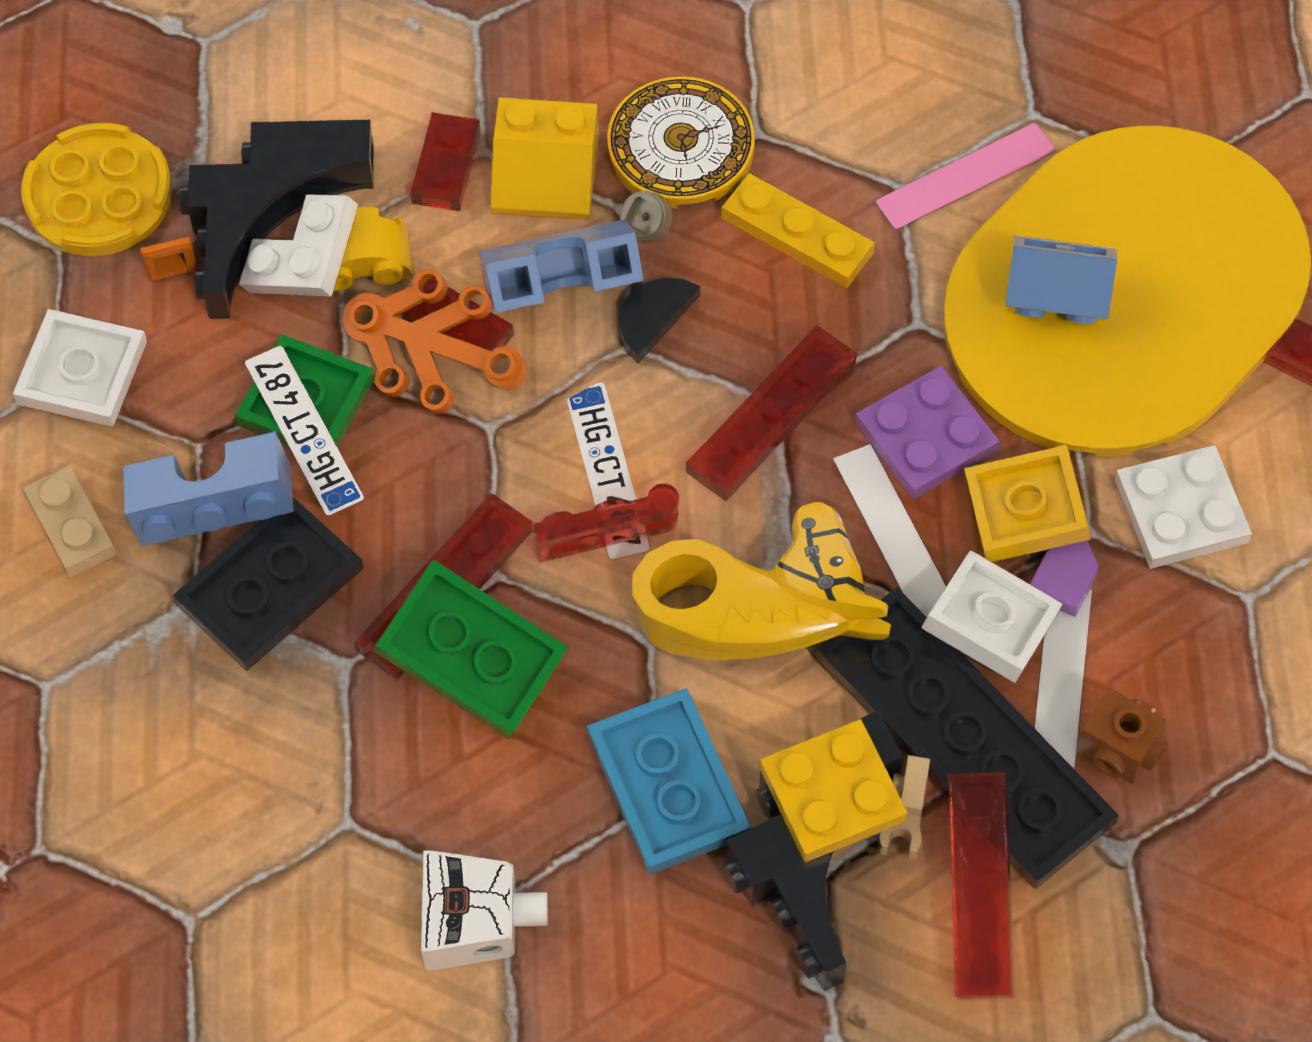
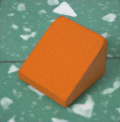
[140,236,198,281]

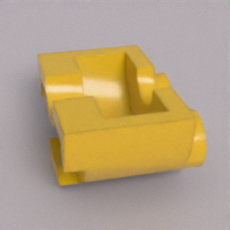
[333,207,414,291]

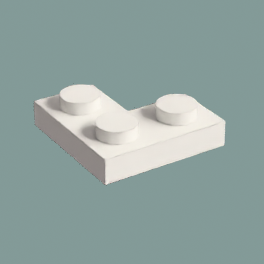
[239,195,358,297]

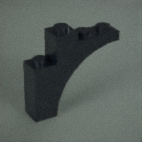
[179,119,375,319]
[722,711,903,992]

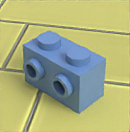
[1005,235,1117,324]

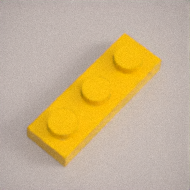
[721,173,875,288]

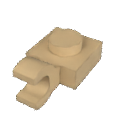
[878,755,930,860]

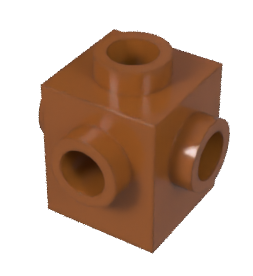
[1076,687,1168,784]

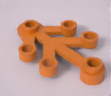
[342,269,528,414]

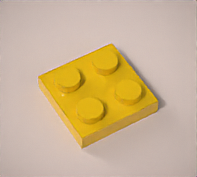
[964,445,1091,562]
[759,719,908,863]

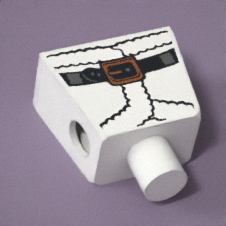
[421,851,548,971]

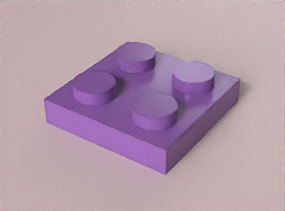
[855,366,1000,500]

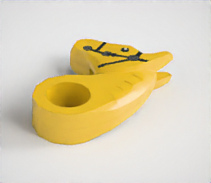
[632,502,891,660]

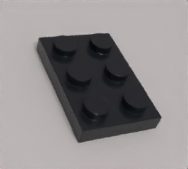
[172,497,364,672]

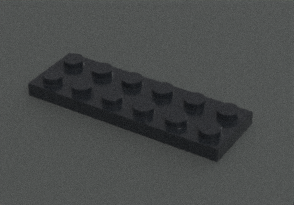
[816,587,1119,890]

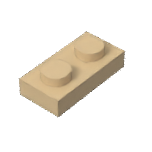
[22,465,117,578]

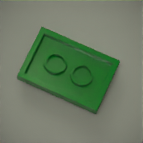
[373,560,569,739]

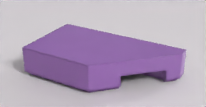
[1030,541,1098,617]

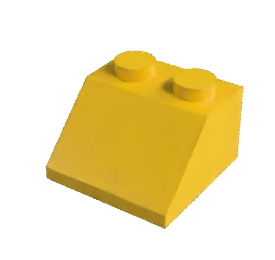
[491,97,599,220]

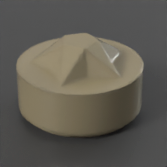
[620,191,672,243]

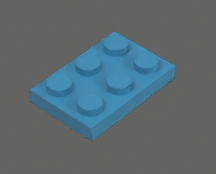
[587,688,751,875]

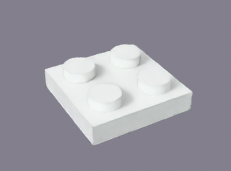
[13,309,147,427]
[1115,445,1252,569]
[922,550,1063,683]

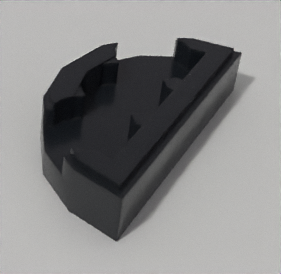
[619,278,700,364]

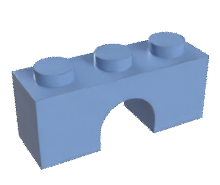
[478,219,644,313]
[123,431,294,546]

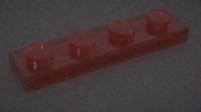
[686,325,857,502]
[354,493,533,681]
[948,771,1015,1000]

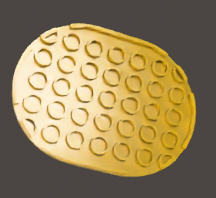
[943,126,1311,457]

